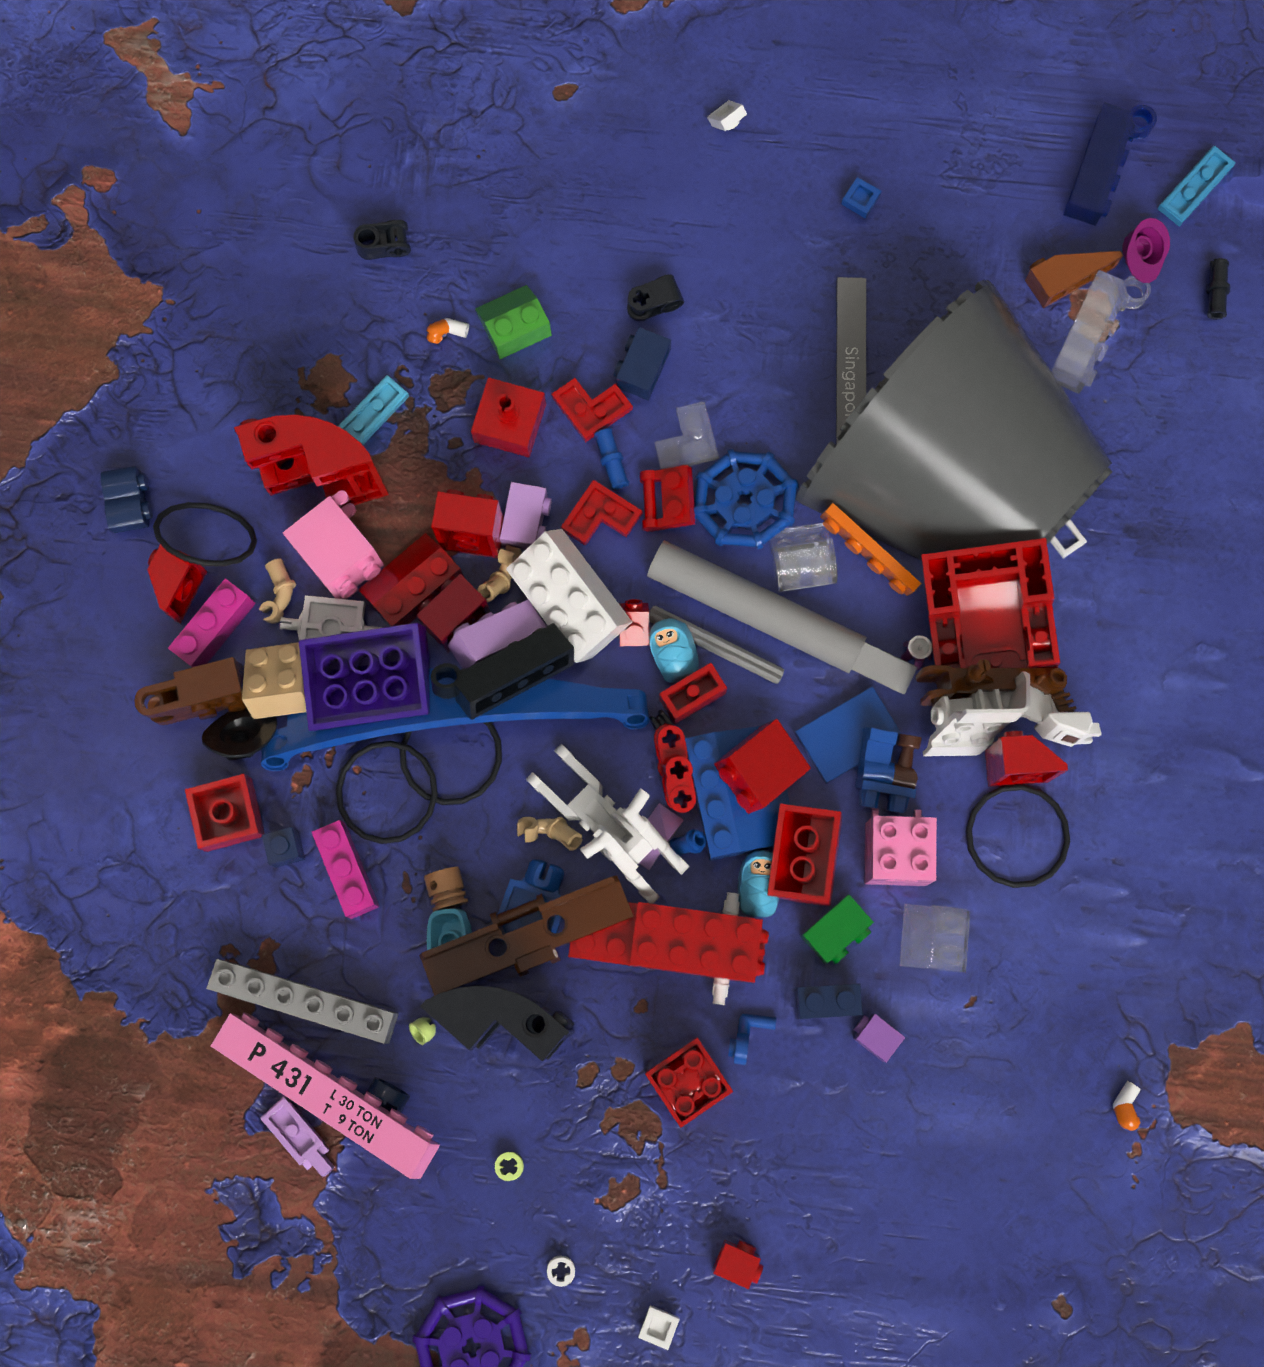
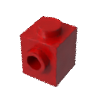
[712,1240,764,1289]

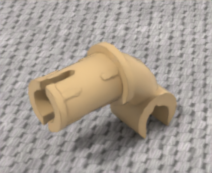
[477,544,522,602]
[259,558,296,624]
[517,817,583,851]

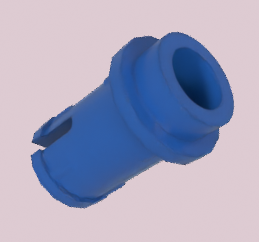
[669,829,706,856]

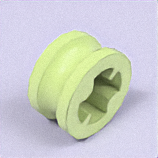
[495,1152,524,1181]

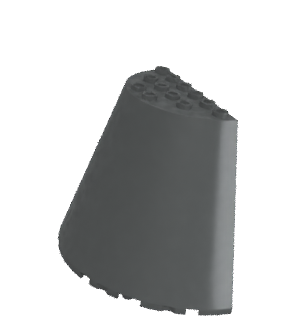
[796,279,1113,561]

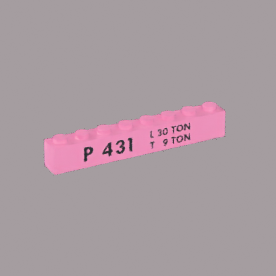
[211,1012,440,1179]

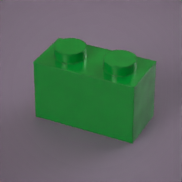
[801,895,874,964]

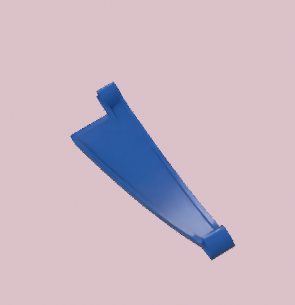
[261,668,650,771]

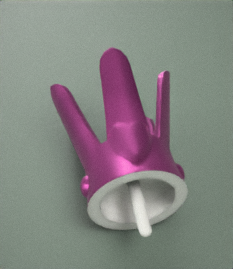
[901,636,932,670]

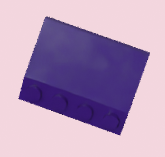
[299,623,430,731]

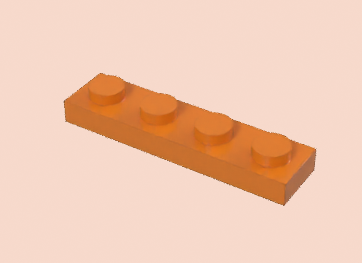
[820,503,922,596]

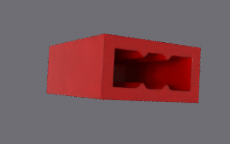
[714,718,811,814]

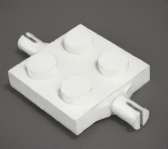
[280,595,382,640]

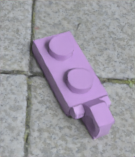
[260,1096,335,1177]

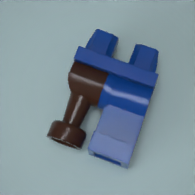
[855,727,922,814]

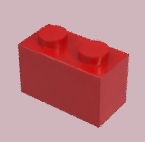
[659,663,727,724]

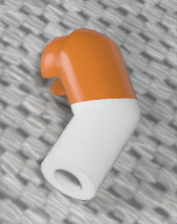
[426,318,469,344]
[1113,1081,1141,1131]

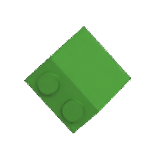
[475,285,552,359]

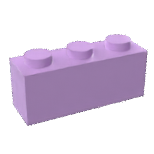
[448,599,547,668]

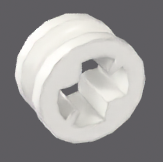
[547,1255,575,1287]

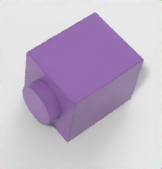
[853,1014,905,1063]

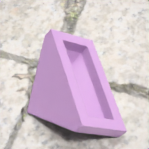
[639,803,684,870]

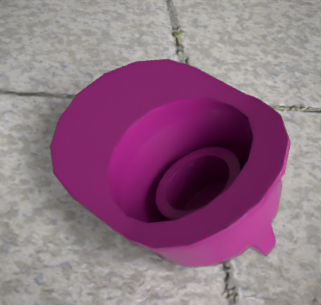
[1122,218,1170,283]

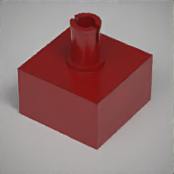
[471,377,546,458]

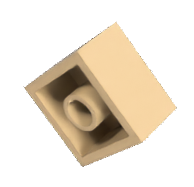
[242,642,306,719]

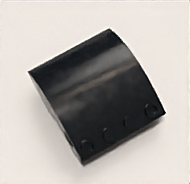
[420,986,575,1061]

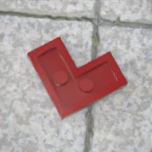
[551,378,633,442]
[561,480,643,546]

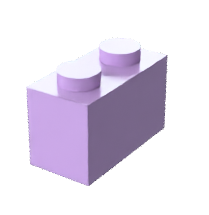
[500,482,552,550]

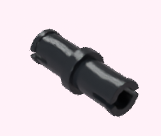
[1206,258,1230,320]

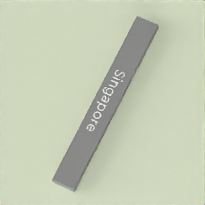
[836,277,866,445]

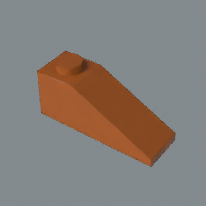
[1025,251,1123,308]

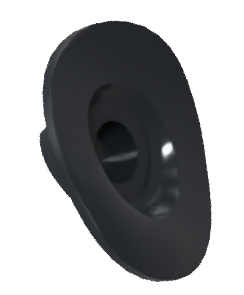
[202,708,277,760]

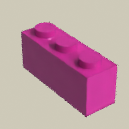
[168,578,256,667]
[312,820,380,919]

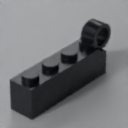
[431,623,574,720]

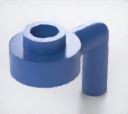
[728,1014,777,1065]

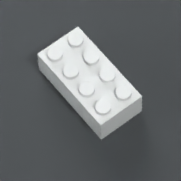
[506,529,632,663]

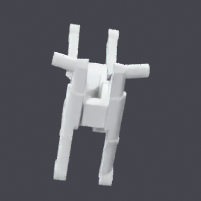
[525,744,689,904]

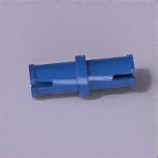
[594,428,630,490]

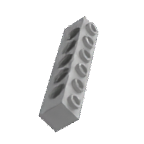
[206,959,399,1044]

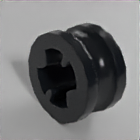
[649,709,673,740]

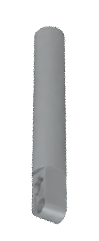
[647,540,918,695]

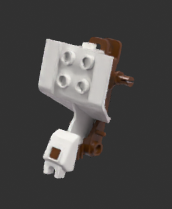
[915,659,1101,756]

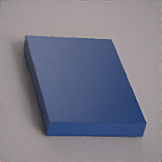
[795,686,902,784]

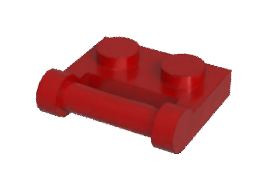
[639,465,695,532]

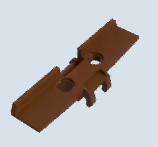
[419,875,634,996]

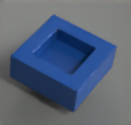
[841,177,882,219]

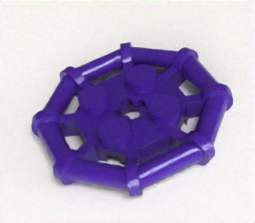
[412,1285,531,1367]

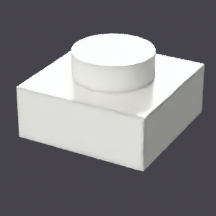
[707,100,747,131]
[638,1305,680,1350]

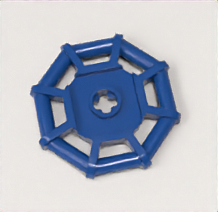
[694,449,799,550]

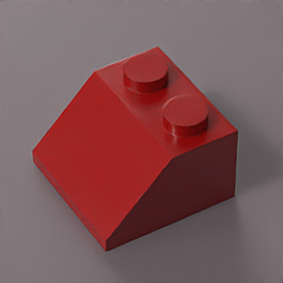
[147,544,207,624]

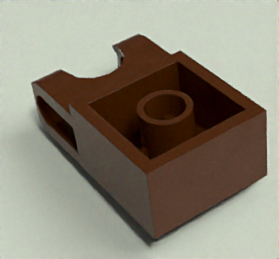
[134,657,247,725]

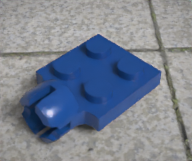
[498,859,564,942]

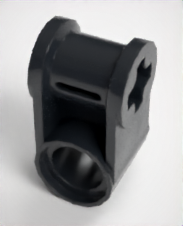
[353,220,411,260]
[627,274,684,321]

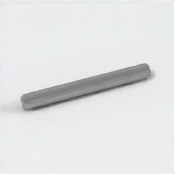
[649,606,784,684]

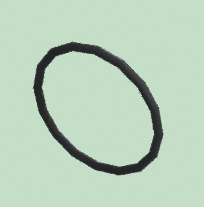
[153,502,257,567]
[400,722,502,805]
[336,740,438,844]
[966,784,1071,888]

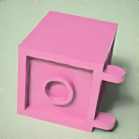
[283,490,384,599]
[864,808,937,886]

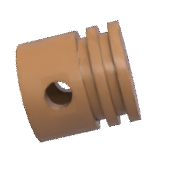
[424,866,468,912]

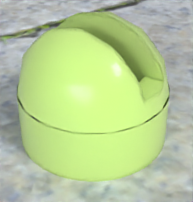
[409,1017,436,1045]

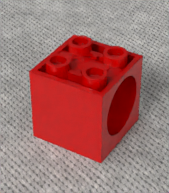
[645,1037,733,1128]

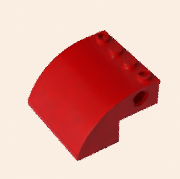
[234,415,389,508]
[921,538,1060,668]

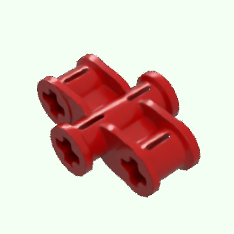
[654,724,696,813]

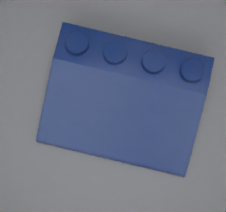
[685,726,790,861]

